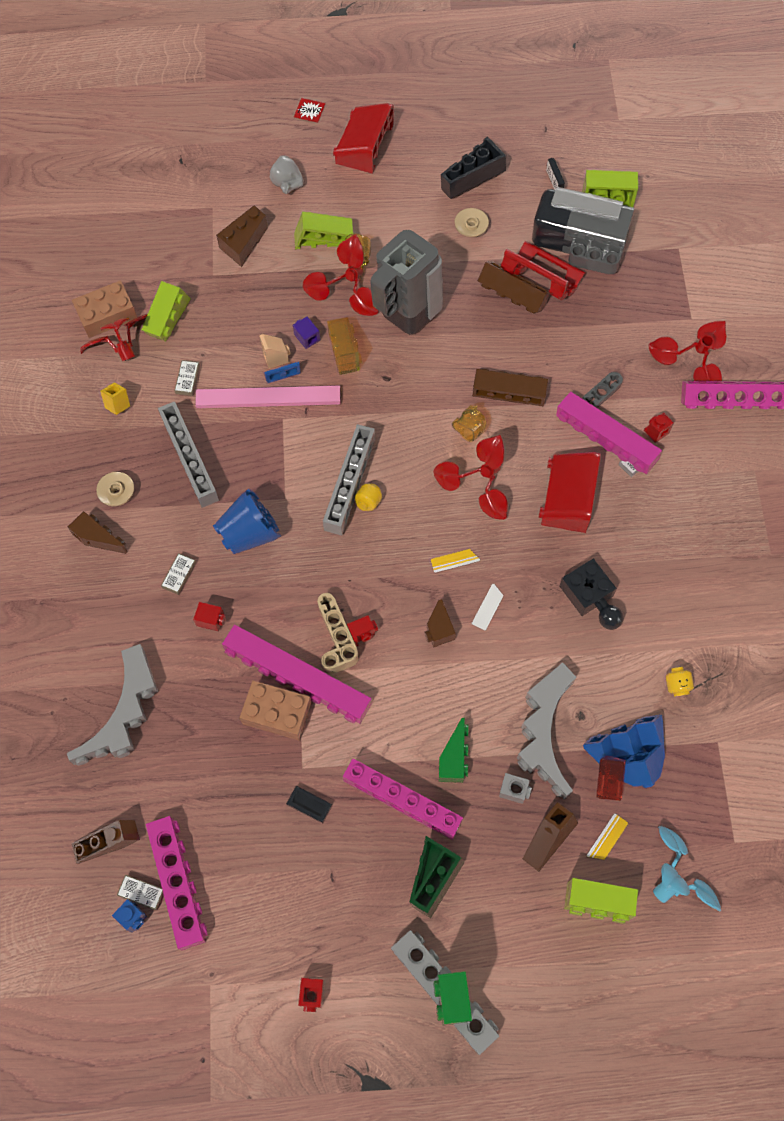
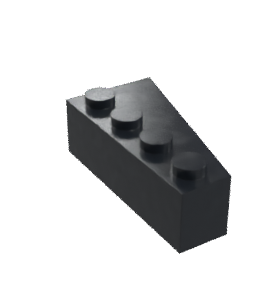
[441,136,506,199]

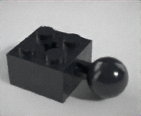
[559,558,624,630]

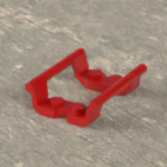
[501,241,585,300]

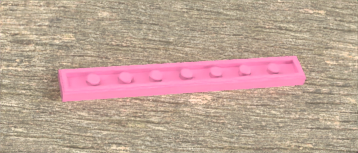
[196,386,340,408]

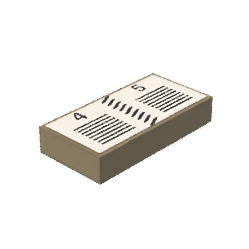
[174,360,200,396]
[161,553,196,595]
[117,875,164,910]

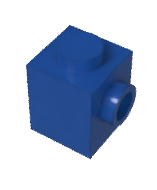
[112,899,147,933]

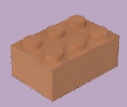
[72,280,137,338]
[239,680,312,741]

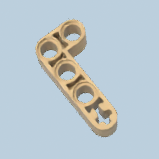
[317,593,358,675]

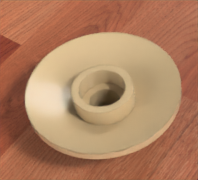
[455,208,489,237]
[96,472,134,506]

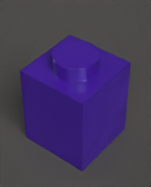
[293,316,320,349]

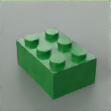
[433,971,472,1026]

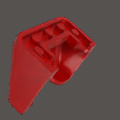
[333,103,394,174]
[538,452,601,533]

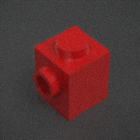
[193,602,226,632]

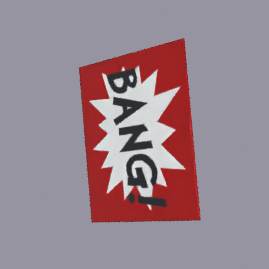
[294,98,326,123]

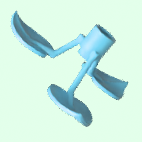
[653,826,722,912]

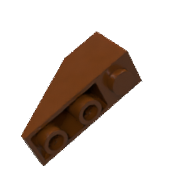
[67,511,127,554]
[522,802,578,872]
[72,820,140,864]

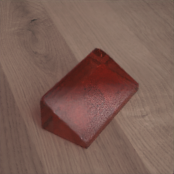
[596,755,626,801]

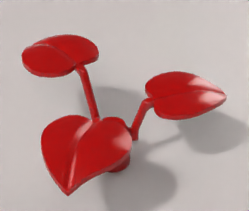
[303,234,379,316]
[80,314,148,361]
[648,321,727,381]
[433,435,508,520]

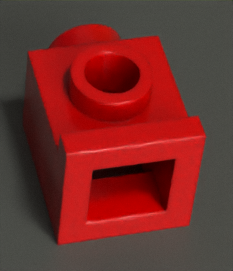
[644,413,673,443]
[347,615,378,647]
[298,978,324,1012]

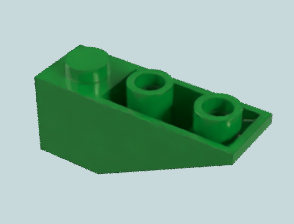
[439,718,468,783]

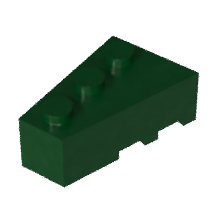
[409,836,464,919]

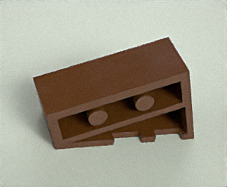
[216,205,268,267]

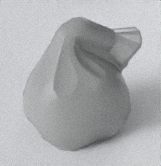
[269,155,303,194]

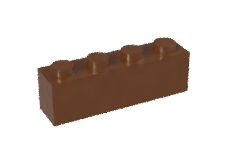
[477,261,550,314]
[472,369,548,407]

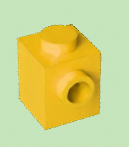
[100,382,130,415]

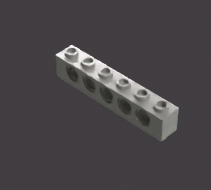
[158,401,219,508]
[323,424,375,536]
[391,930,499,1055]

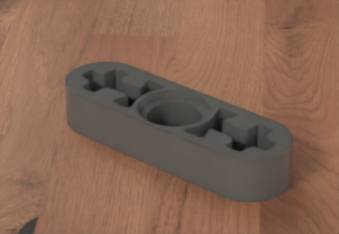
[582,372,623,408]

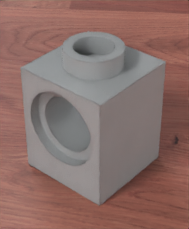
[499,773,532,804]

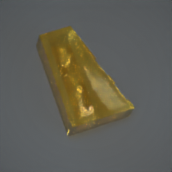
[327,317,362,375]

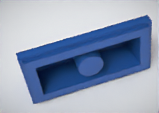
[263,362,301,383]

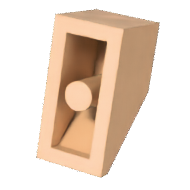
[259,334,291,369]

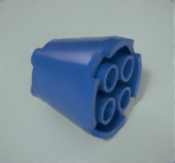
[213,489,281,554]

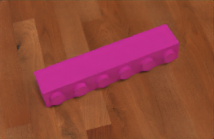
[556,392,662,475]

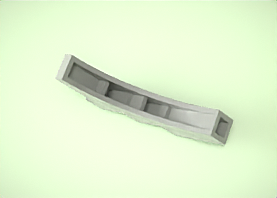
[67,644,158,765]
[517,663,576,800]

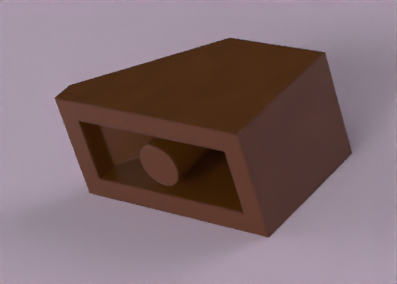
[424,599,456,648]

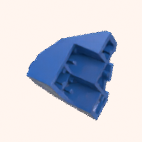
[583,714,665,788]

